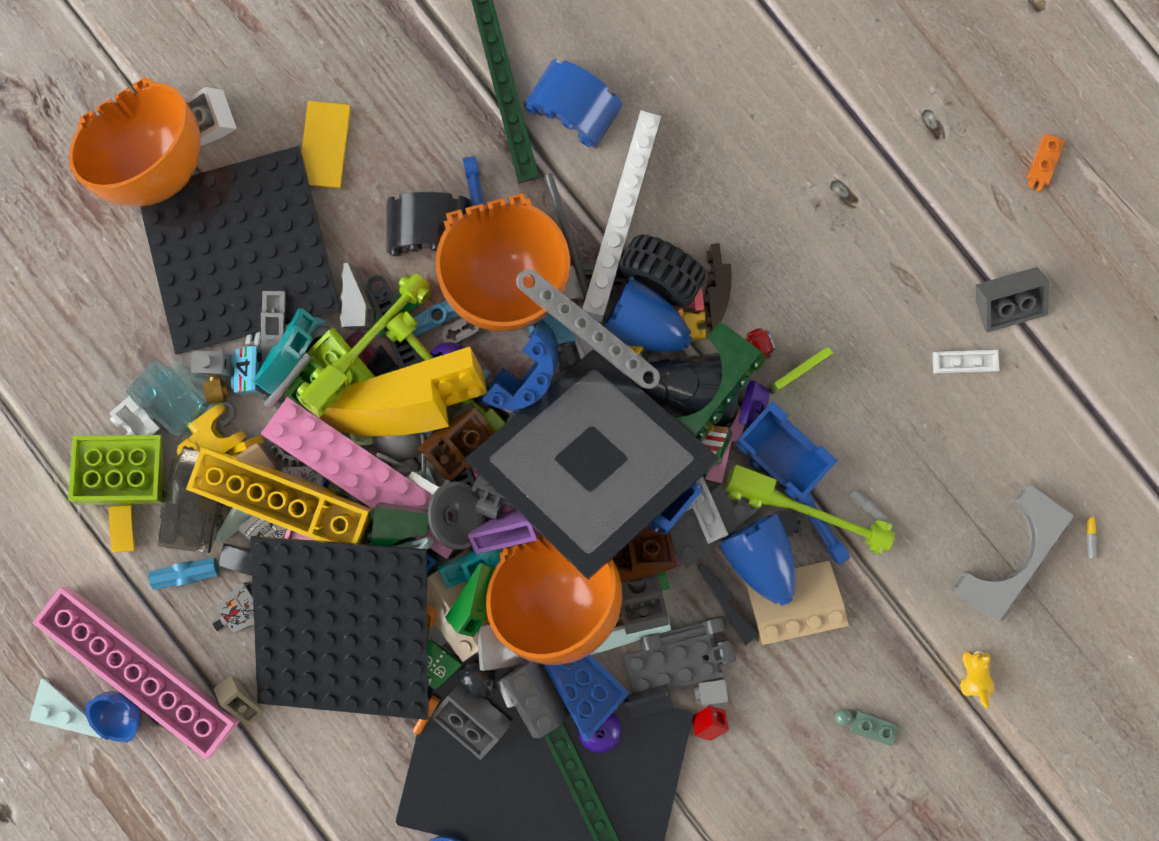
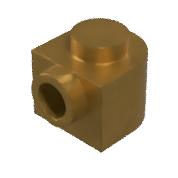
[202,376,230,405]

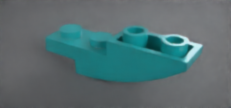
[253,308,318,394]
[438,544,522,589]

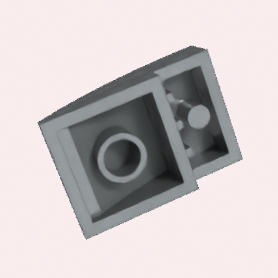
[621,574,670,635]

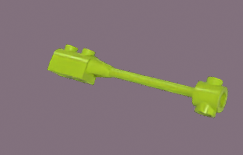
[297,273,432,418]
[385,311,506,432]
[724,465,895,555]

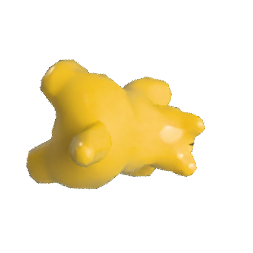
[960,651,994,708]

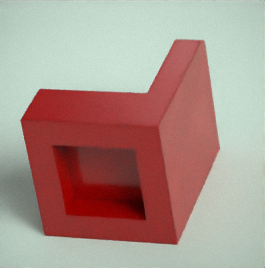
[692,705,729,741]

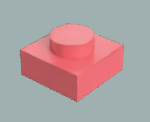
[689,288,704,313]

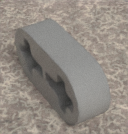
[442,318,481,344]

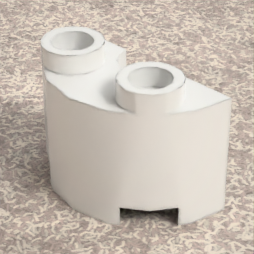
[109,396,160,435]

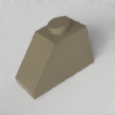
[214,675,264,726]

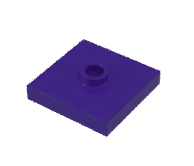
[739,380,771,427]

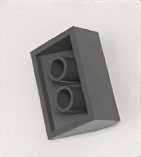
[976,267,1049,332]
[500,661,571,738]
[431,682,512,760]

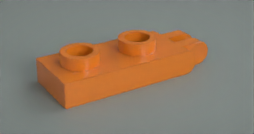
[1027,133,1065,192]

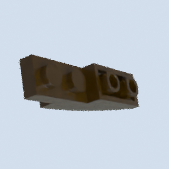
[703,243,732,333]

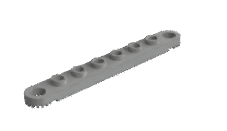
[516,270,660,389]

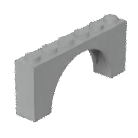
[950,484,1074,622]

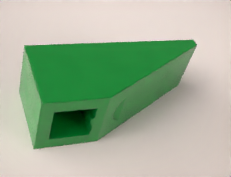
[445,563,496,637]

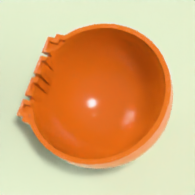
[69,76,201,207]
[435,193,570,332]
[486,535,622,665]

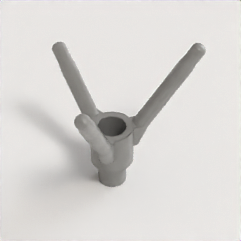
[374,453,418,475]

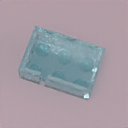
[125,359,210,437]

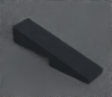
[697,563,758,646]

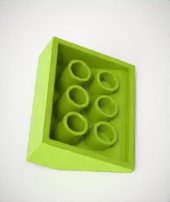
[68,435,165,505]

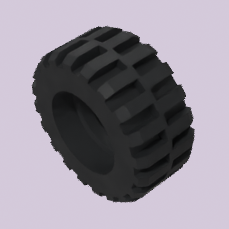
[619,234,705,308]

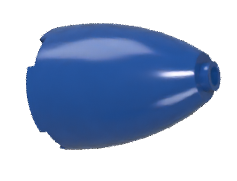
[604,276,693,352]
[718,513,796,606]

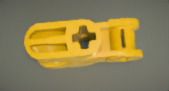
[177,403,247,462]

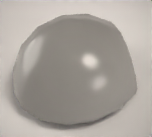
[372,433,421,461]

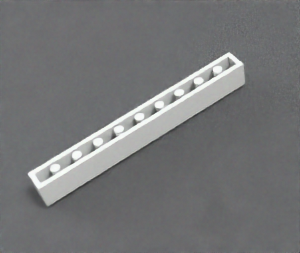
[582,111,661,323]

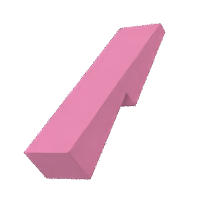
[704,401,744,484]

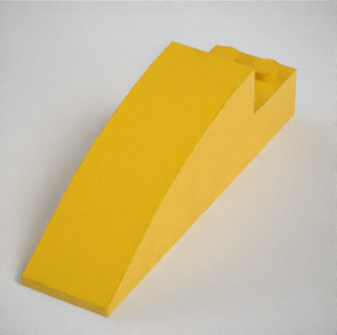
[309,347,488,436]
[186,447,372,544]

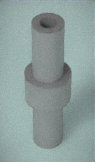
[849,489,888,521]

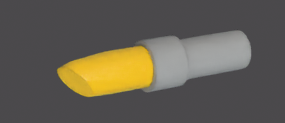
[1086,516,1098,558]

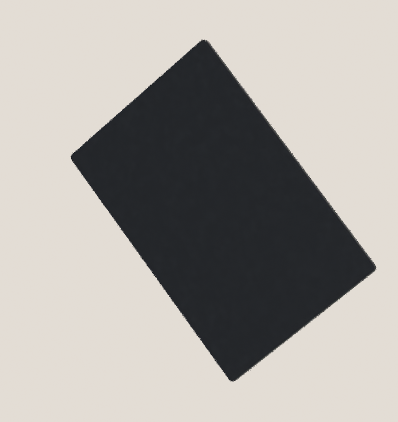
[395,653,693,841]

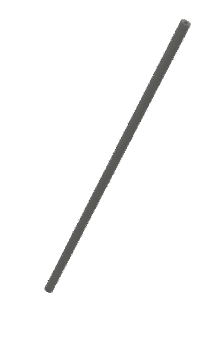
[544,173,601,324]

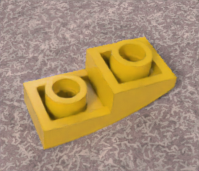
[109,504,136,553]

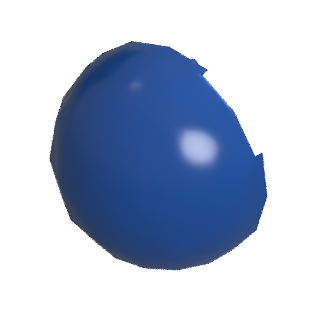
[85,691,141,743]

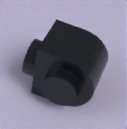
[777,512,801,536]

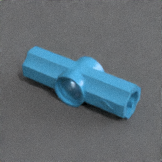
[412,301,459,337]
[148,558,219,590]

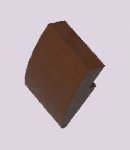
[417,407,495,482]
[612,529,677,581]

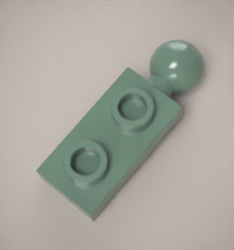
[834,709,899,746]

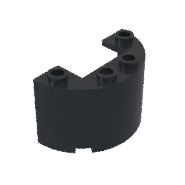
[386,192,472,256]

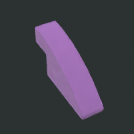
[468,509,540,554]

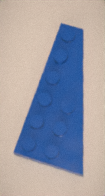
[543,654,630,742]

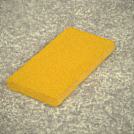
[301,101,351,189]

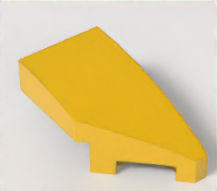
[227,434,264,457]

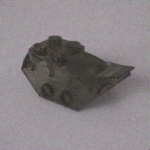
[158,449,226,553]

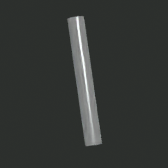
[264,353,312,409]

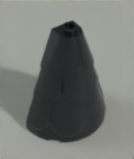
[625,352,740,428]

